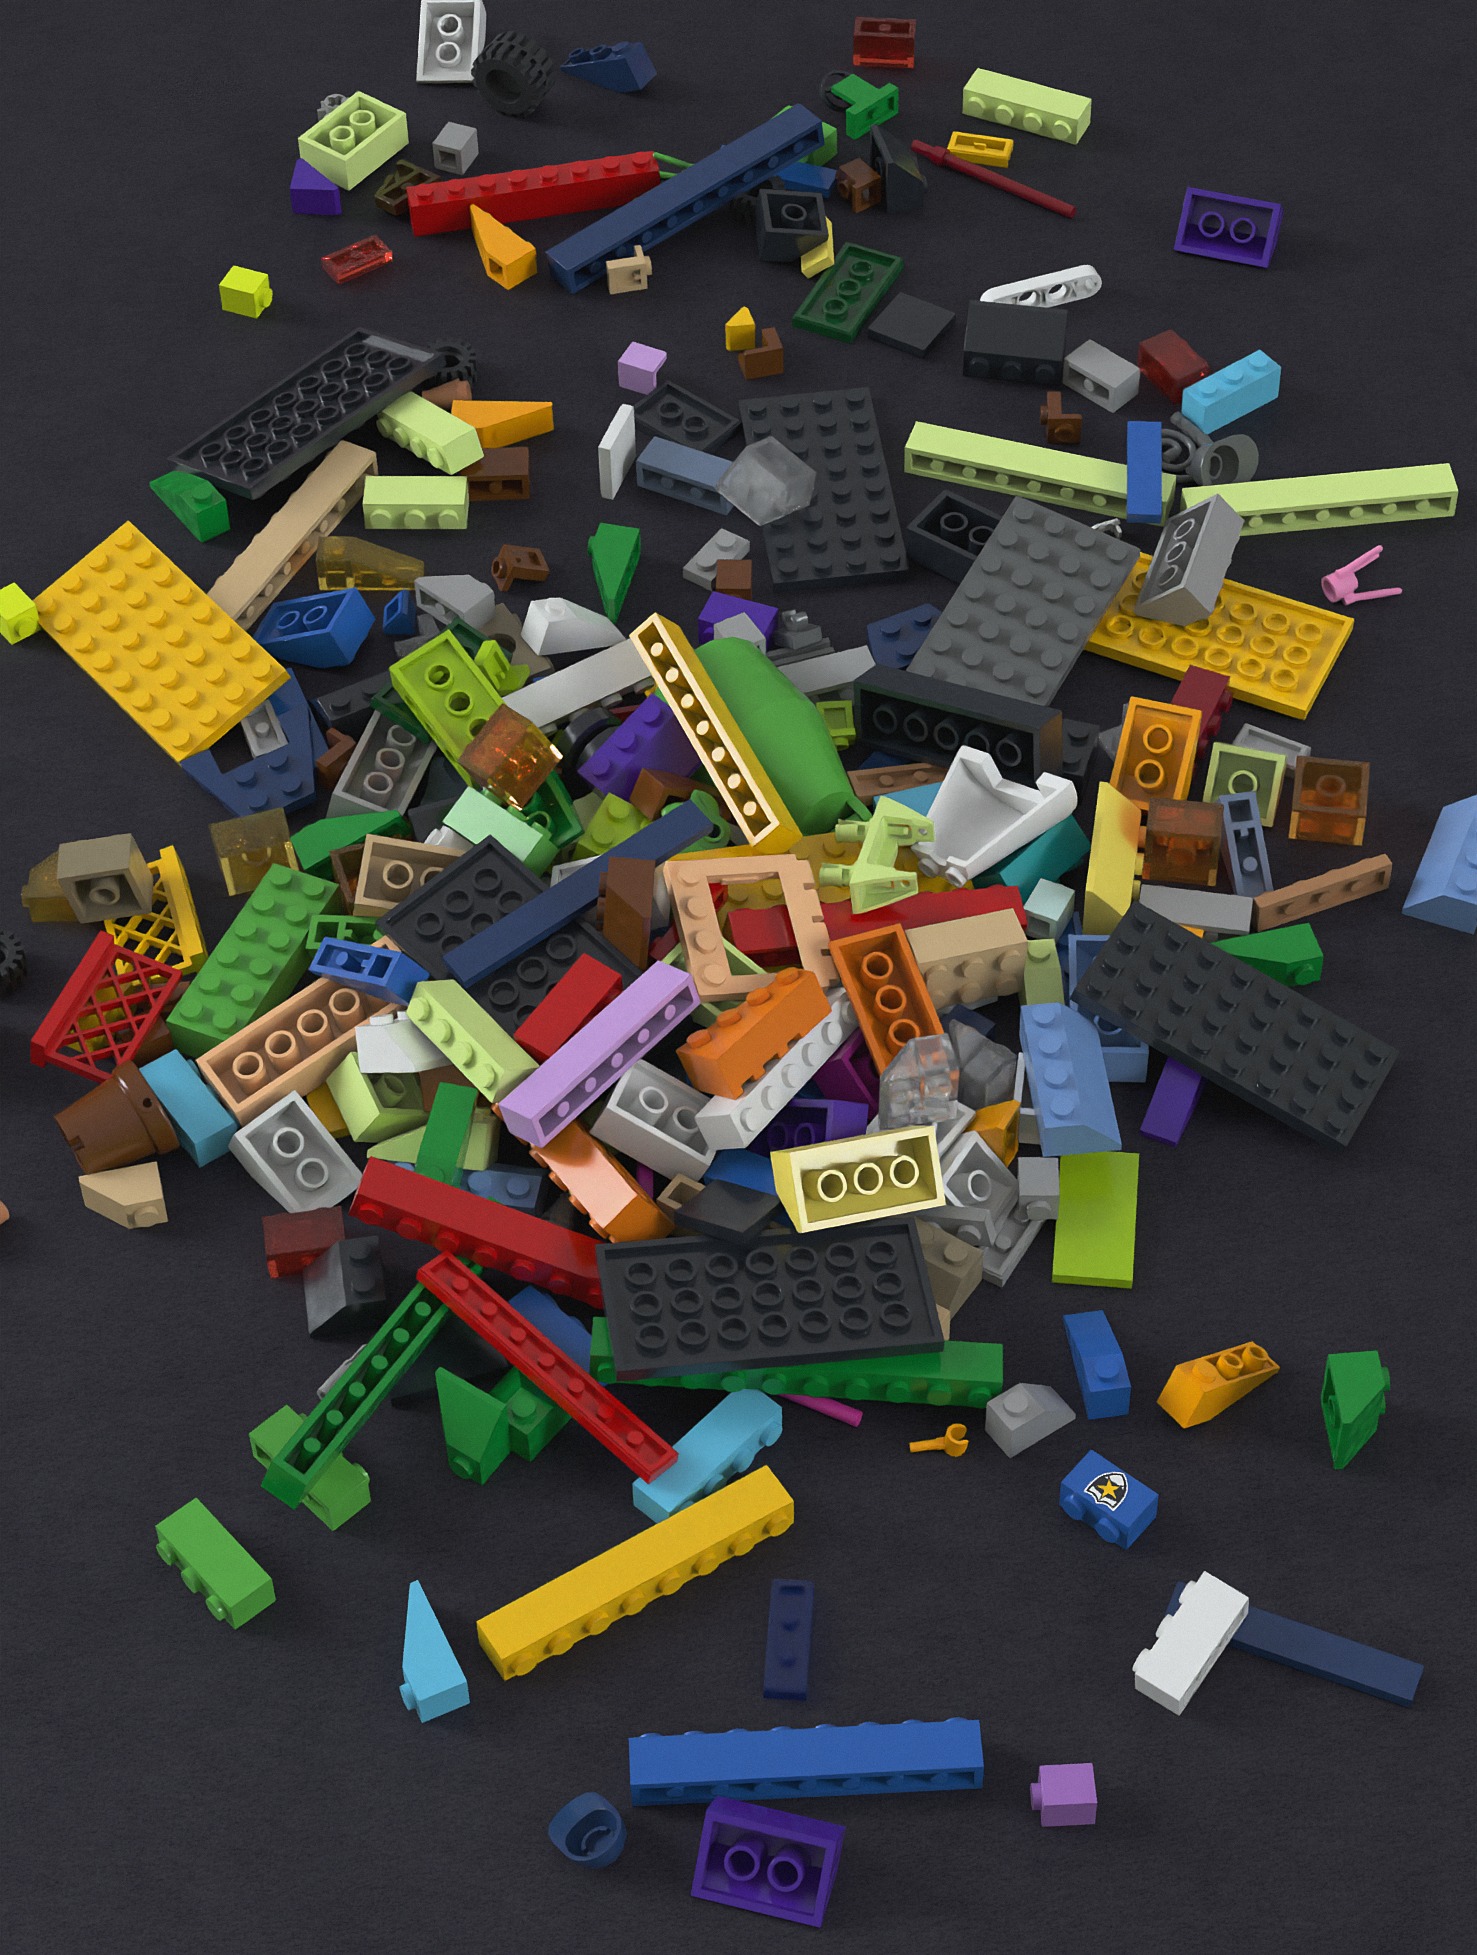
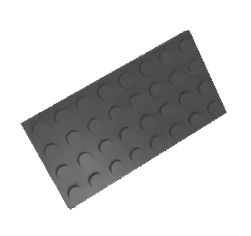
[906,495,1140,707]

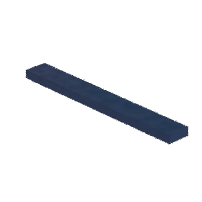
[442,799,713,989]

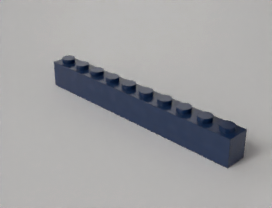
[546,103,825,294]

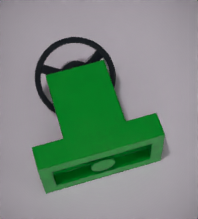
[819,70,898,140]

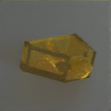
[22,841,77,922]

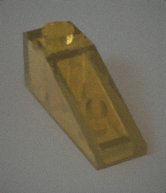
[316,536,425,590]

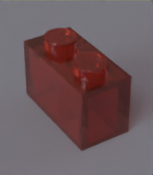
[853,17,916,68]
[1137,329,1210,405]
[262,1206,346,1278]

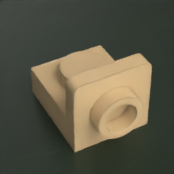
[606,245,652,294]

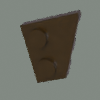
[374,159,442,216]

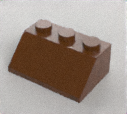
[595,856,655,973]

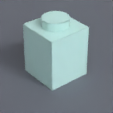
[1024,878,1075,945]

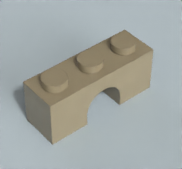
[478,603,555,688]

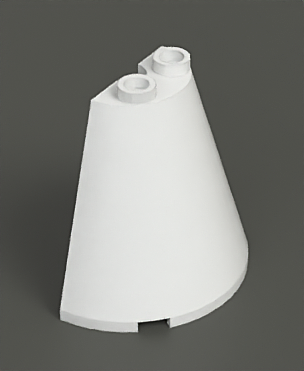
[911,745,1077,888]

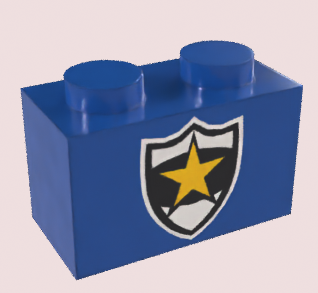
[1059,1450,1159,1550]

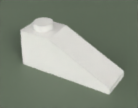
[520,597,626,656]

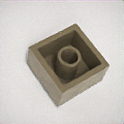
[57,833,154,924]

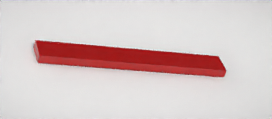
[416,1250,679,1484]

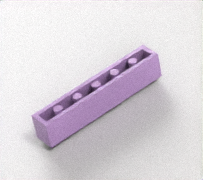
[498,960,701,1148]

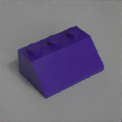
[1174,187,1284,268]
[577,693,703,806]
[750,1098,869,1159]
[691,1796,846,1928]

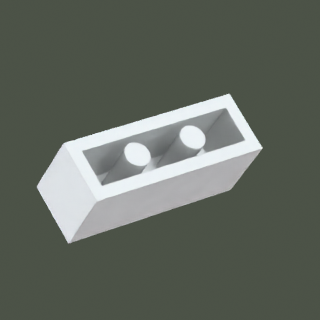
[1132,1571,1249,1716]

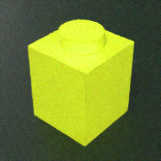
[219,265,273,319]
[0,582,41,645]

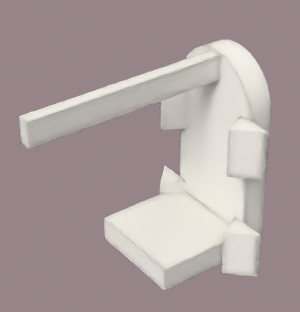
[1091,518,1122,539]

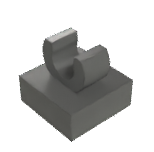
[773,609,823,650]

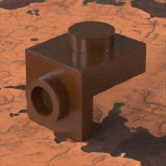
[1040,392,1082,443]
[316,728,357,791]

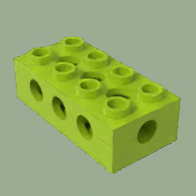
[389,629,533,790]

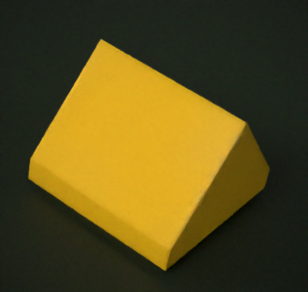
[725,307,756,351]

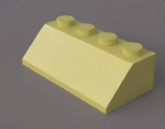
[1082,782,1147,935]
[770,1126,946,1233]

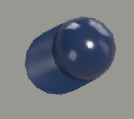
[548,1792,627,1869]

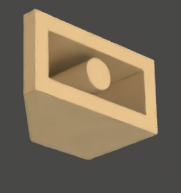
[79,1161,168,1229]

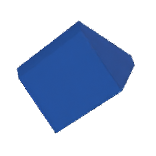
[383,588,416,634]

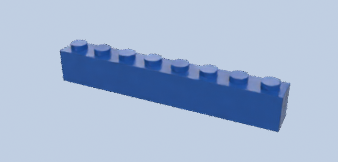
[629,1717,984,1806]

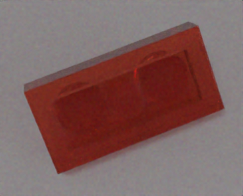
[321,234,393,285]

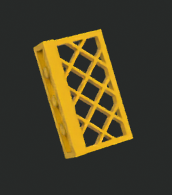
[104,845,209,993]

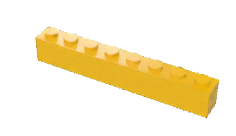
[629,612,803,855]
[476,1465,794,1681]

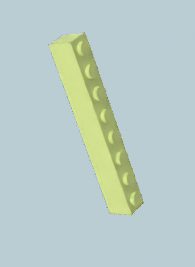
[904,421,1176,527]
[1180,463,1458,536]

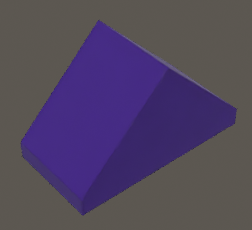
[290,158,342,215]

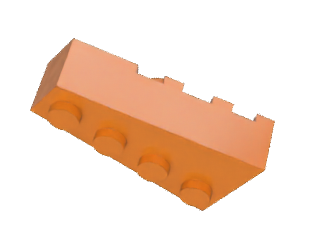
[676,967,832,1100]

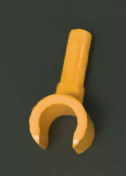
[909,1424,969,1457]

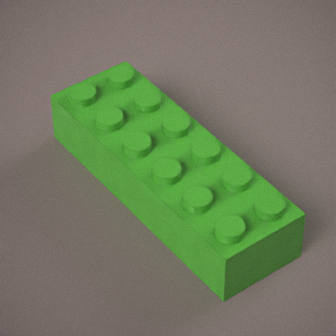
[166,863,343,1058]

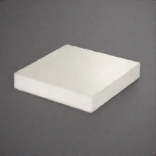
[598,404,636,500]

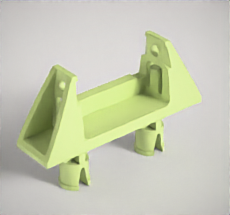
[819,796,935,914]

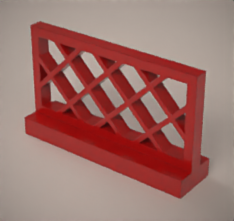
[31,930,183,1084]

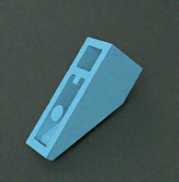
[399,1580,470,1723]

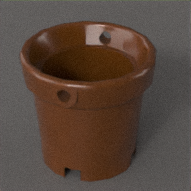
[53,1060,180,1175]

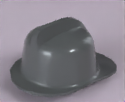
[1185,434,1259,486]

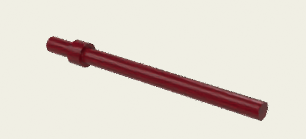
[911,139,1077,219]

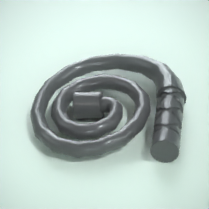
[1161,412,1213,483]

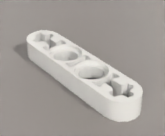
[980,265,1102,308]

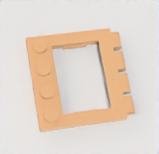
[662,854,841,1003]

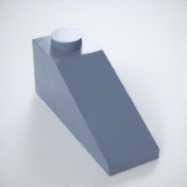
[1211,791,1274,898]

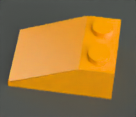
[1109,696,1202,824]

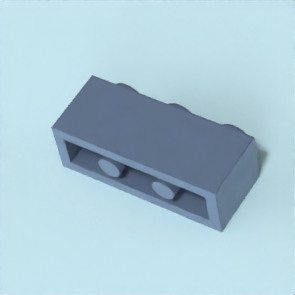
[636,436,745,515]

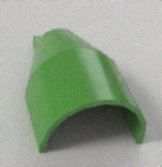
[654,637,873,837]

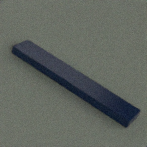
[1164,1581,1424,1708]

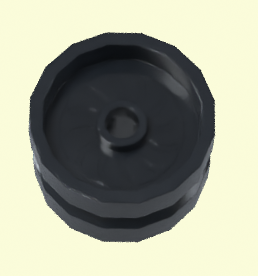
[554,707,623,795]

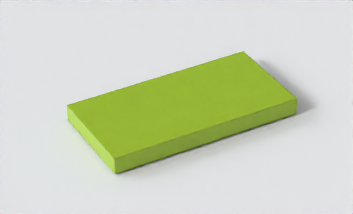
[1052,1151,1139,1289]

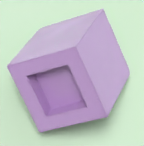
[618,342,667,395]

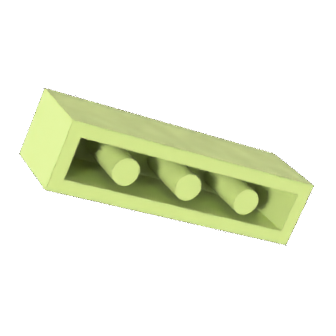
[963,68,1092,145]
[376,391,484,475]
[405,980,540,1103]

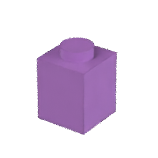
[1030,1763,1097,1827]

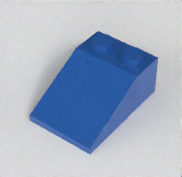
[252,587,376,669]

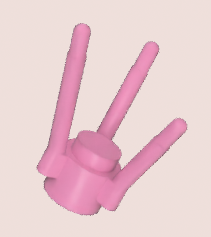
[1321,545,1402,606]

